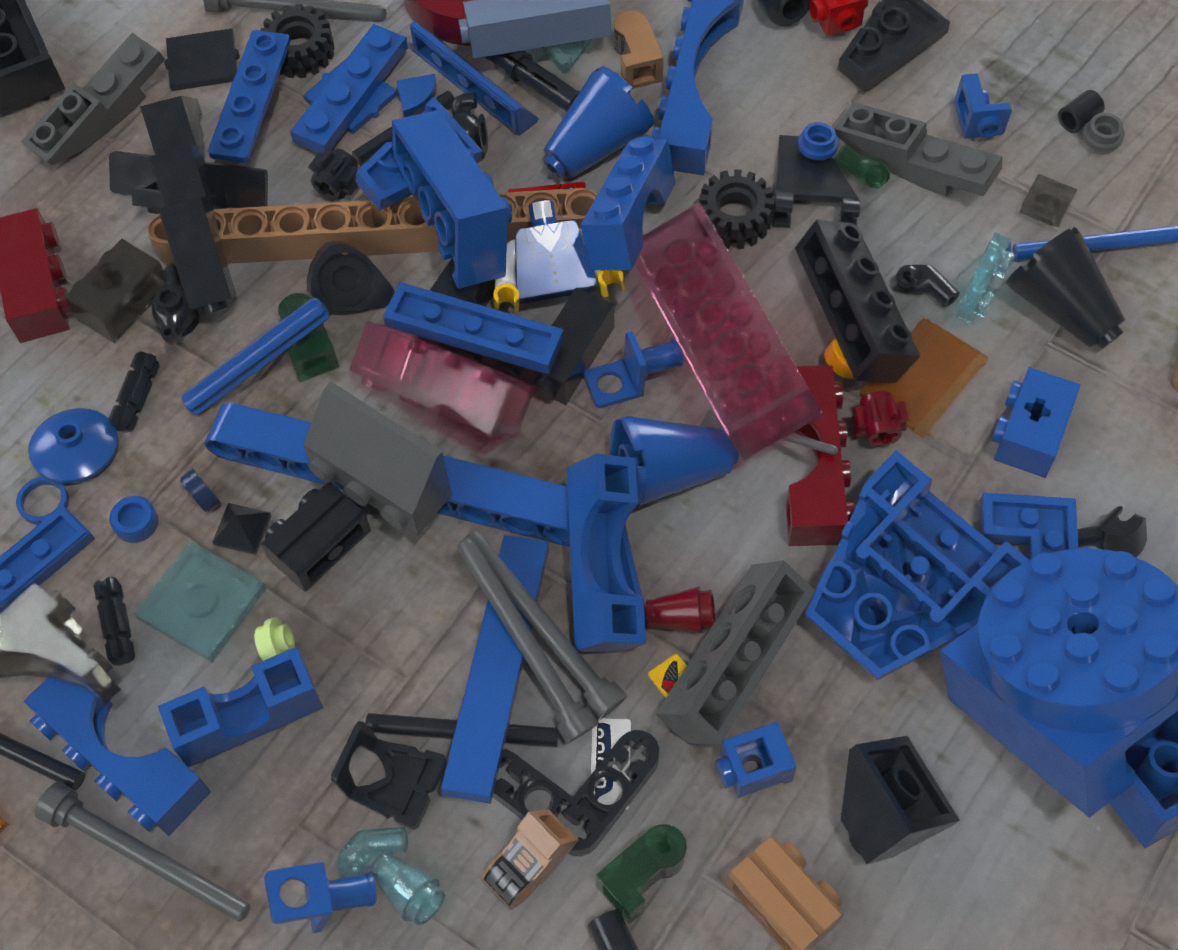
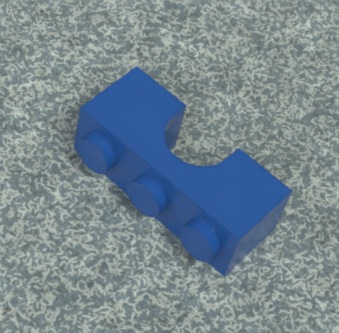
[158,647,324,767]

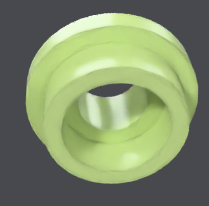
[254,617,295,661]

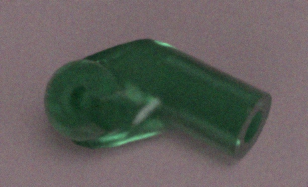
[833,143,890,189]

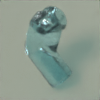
[336,827,408,877]

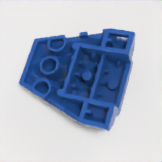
[805,450,1029,680]

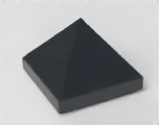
[212,503,271,555]

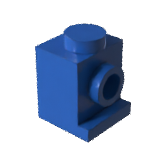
[715,721,797,798]

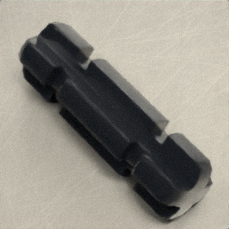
[108,351,159,432]
[93,577,135,666]

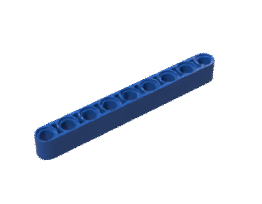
[204,403,570,547]

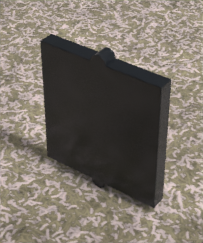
[164,28,240,91]

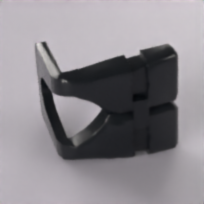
[331,721,447,830]

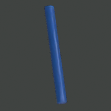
[1012,226,1178,261]

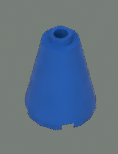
[544,66,654,178]
[610,416,739,507]

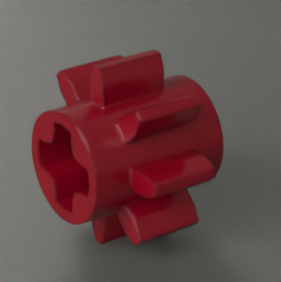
[851,391,910,446]

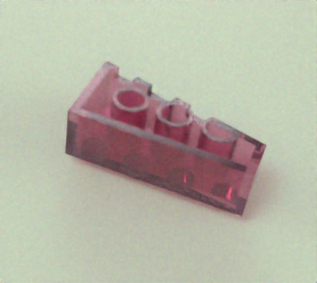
[349,321,536,440]

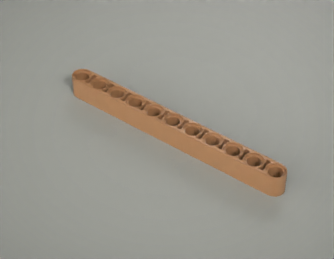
[147,188,598,265]

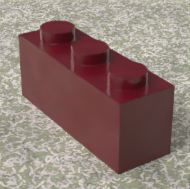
[0,208,73,343]

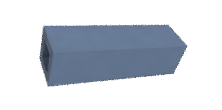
[458,0,612,59]

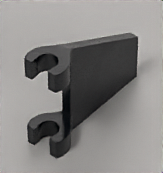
[774,135,860,228]

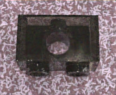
[65,238,165,344]

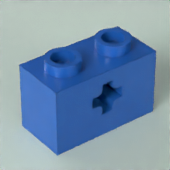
[991,367,1081,478]

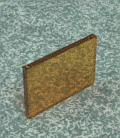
[859,317,988,438]

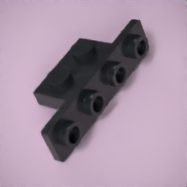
[109,151,268,214]

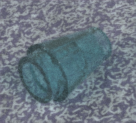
[370,853,445,925]

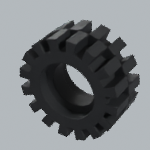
[260,4,335,78]
[698,169,774,249]

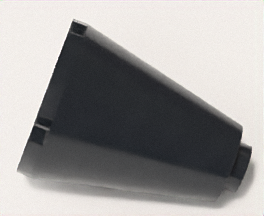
[1006,227,1125,349]

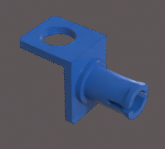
[584,331,684,408]
[264,862,376,933]

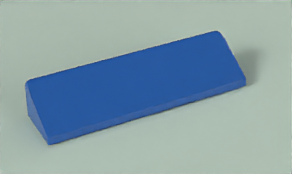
[410,21,539,136]

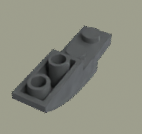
[21,33,165,165]
[834,102,1002,196]

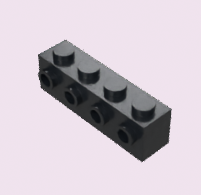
[795,219,921,383]

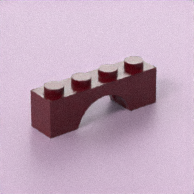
[776,365,855,546]

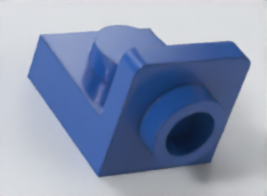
[954,73,1012,139]

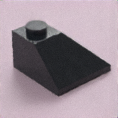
[841,736,960,864]

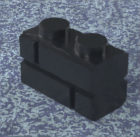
[261,482,371,592]

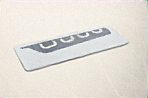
[591,718,631,810]

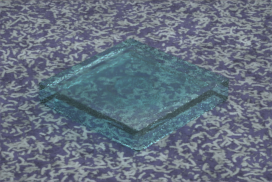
[134,541,267,663]

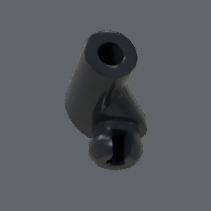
[896,265,960,308]

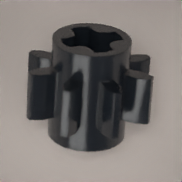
[308,148,358,199]

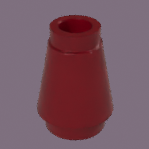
[646,586,715,633]

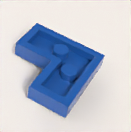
[980,493,1079,560]

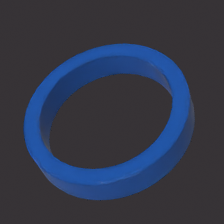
[16,477,69,525]

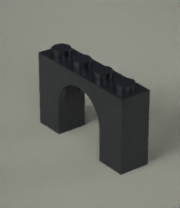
[417,258,615,405]

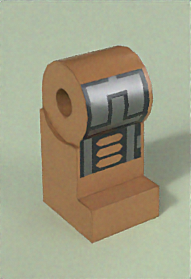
[614,10,663,89]
[482,808,579,910]

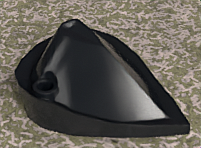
[307,240,395,311]

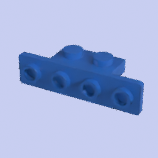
[208,30,290,163]

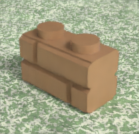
[726,835,844,950]

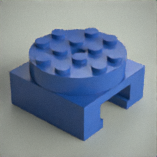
[940,546,1178,818]

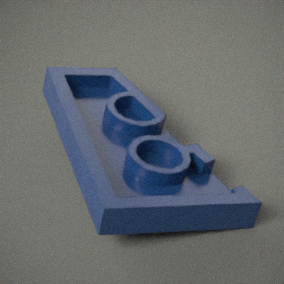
[356,97,482,210]

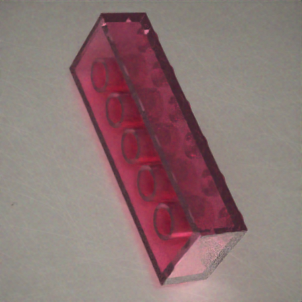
[635,202,823,460]

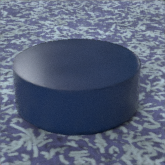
[180,468,221,513]

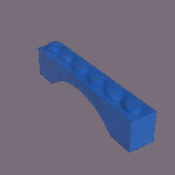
[652,0,744,176]

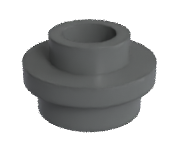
[1082,113,1125,152]

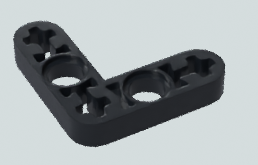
[493,730,659,857]

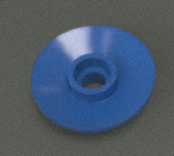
[28,408,118,483]

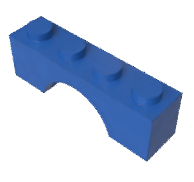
[581,136,676,270]
[567,454,646,653]
[24,659,211,836]

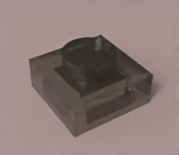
[1019,174,1077,229]

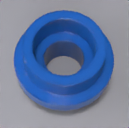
[798,122,839,160]

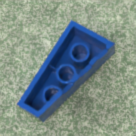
[392,110,512,289]

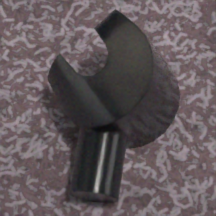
[1078,506,1147,557]

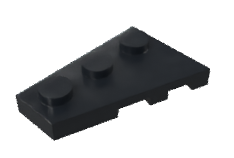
[837,0,950,92]

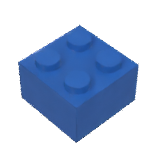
[1109,717,1178,848]

